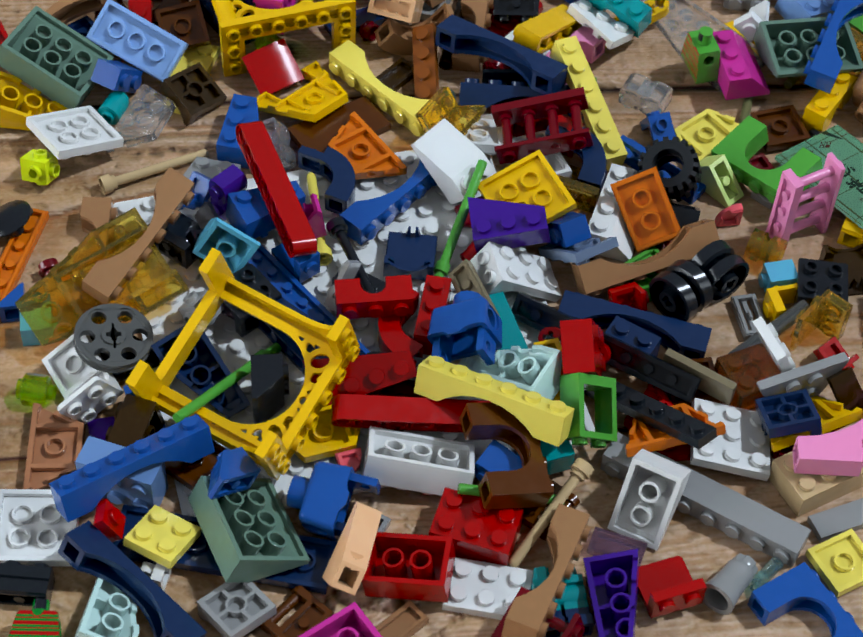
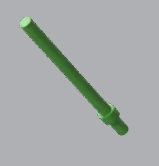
[434,160,487,277]
[173,343,281,423]

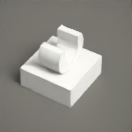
[141,562,172,591]

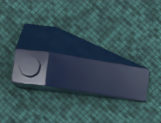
[151,325,251,419]

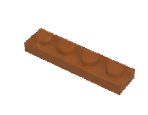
[412,23,440,107]

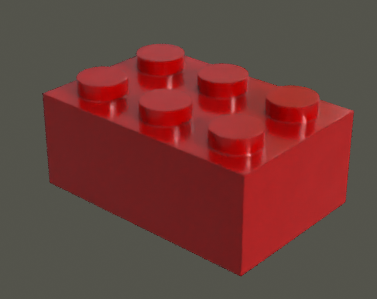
[560,318,606,376]
[429,487,524,566]
[361,532,456,603]

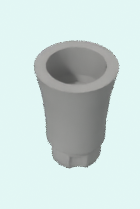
[703,553,758,615]

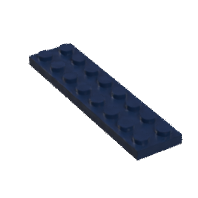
[112,505,338,595]

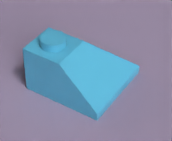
[192,217,261,274]

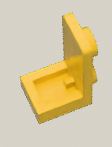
[762,282,797,322]

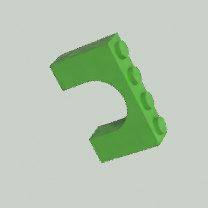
[711,116,823,204]

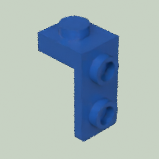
[640,111,676,145]
[181,171,211,210]
[271,243,320,283]

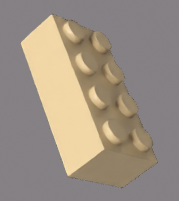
[768,420,863,517]

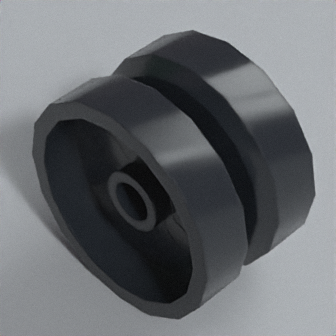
[691,240,750,304]
[649,259,713,322]

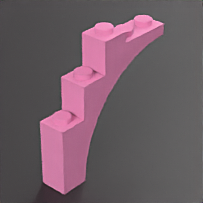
[792,419,863,477]

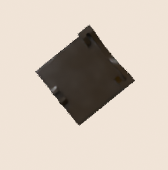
[158,63,227,126]
[819,243,863,296]

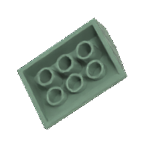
[0,6,115,109]
[754,17,863,78]
[188,476,310,583]

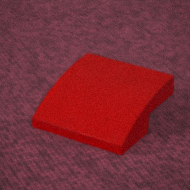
[241,38,305,95]

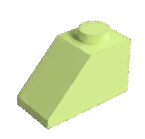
[699,154,744,207]

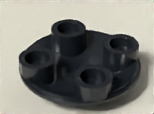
[0,200,33,237]

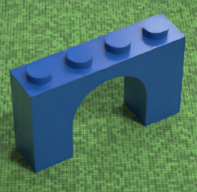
[747,562,863,637]

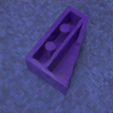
[467,197,550,253]

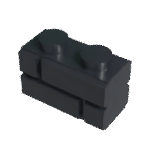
[0,560,55,606]

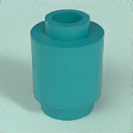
[98,91,129,125]

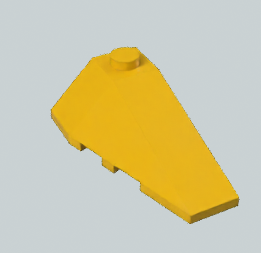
[0,71,68,131]

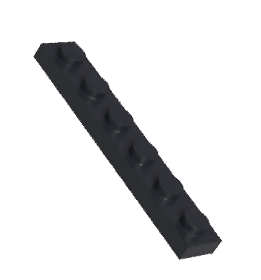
[584,375,717,449]

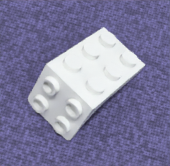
[470,242,562,302]
[42,334,124,424]

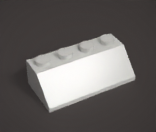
[584,163,638,262]
[362,426,475,496]

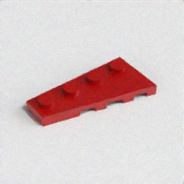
[302,351,417,407]

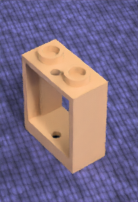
[367,0,424,23]

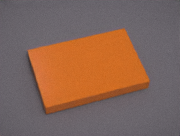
[610,166,681,253]

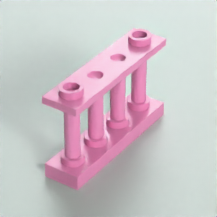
[765,152,846,252]

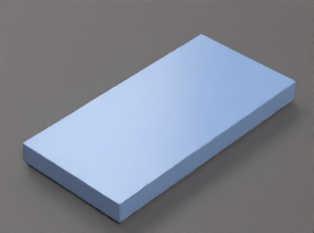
[86,0,189,82]

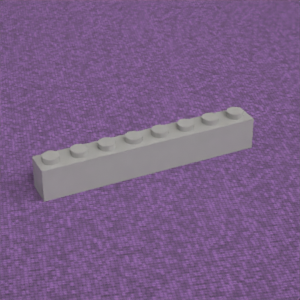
[600,432,811,567]

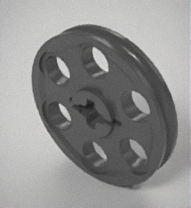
[74,303,153,373]

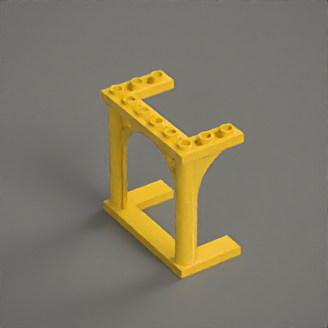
[211,0,356,77]
[125,247,360,480]

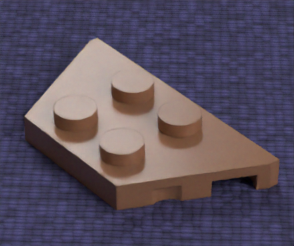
[23,403,85,489]

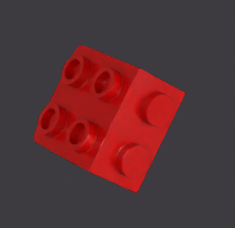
[638,556,707,618]

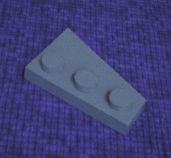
[538,237,619,265]

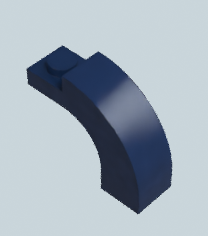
[545,125,607,195]
[298,145,355,215]

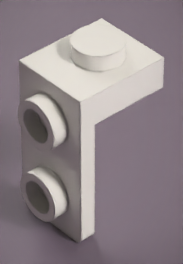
[734,0,770,42]

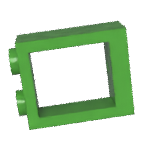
[560,372,617,448]

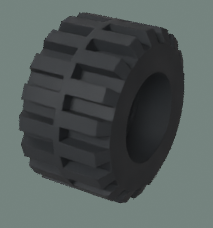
[638,136,702,203]

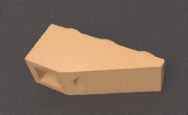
[322,501,382,596]

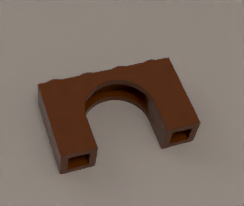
[459,402,554,510]

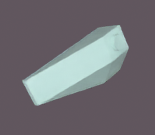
[458,345,562,400]
[74,577,140,637]

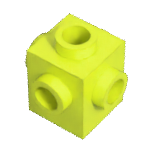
[20,149,60,186]

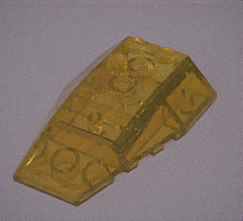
[15,207,189,346]

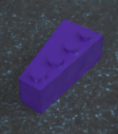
[583,549,639,637]

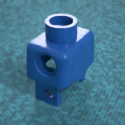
[427,290,502,366]
[286,461,381,541]

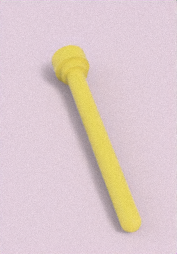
[307,172,333,266]

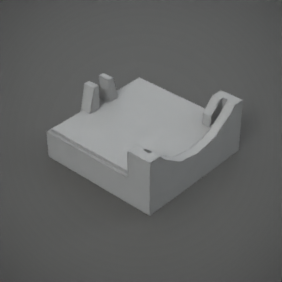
[197,582,277,637]

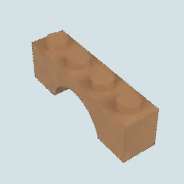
[451,0,494,72]
[72,197,118,289]

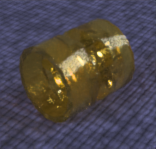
[744,228,788,264]

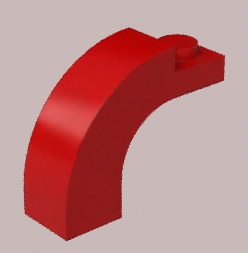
[378,290,423,367]

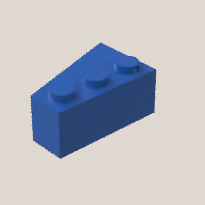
[216,94,259,169]
[226,181,306,239]

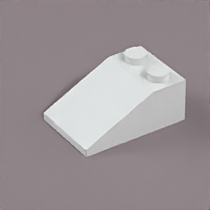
[410,118,497,204]
[607,449,691,551]

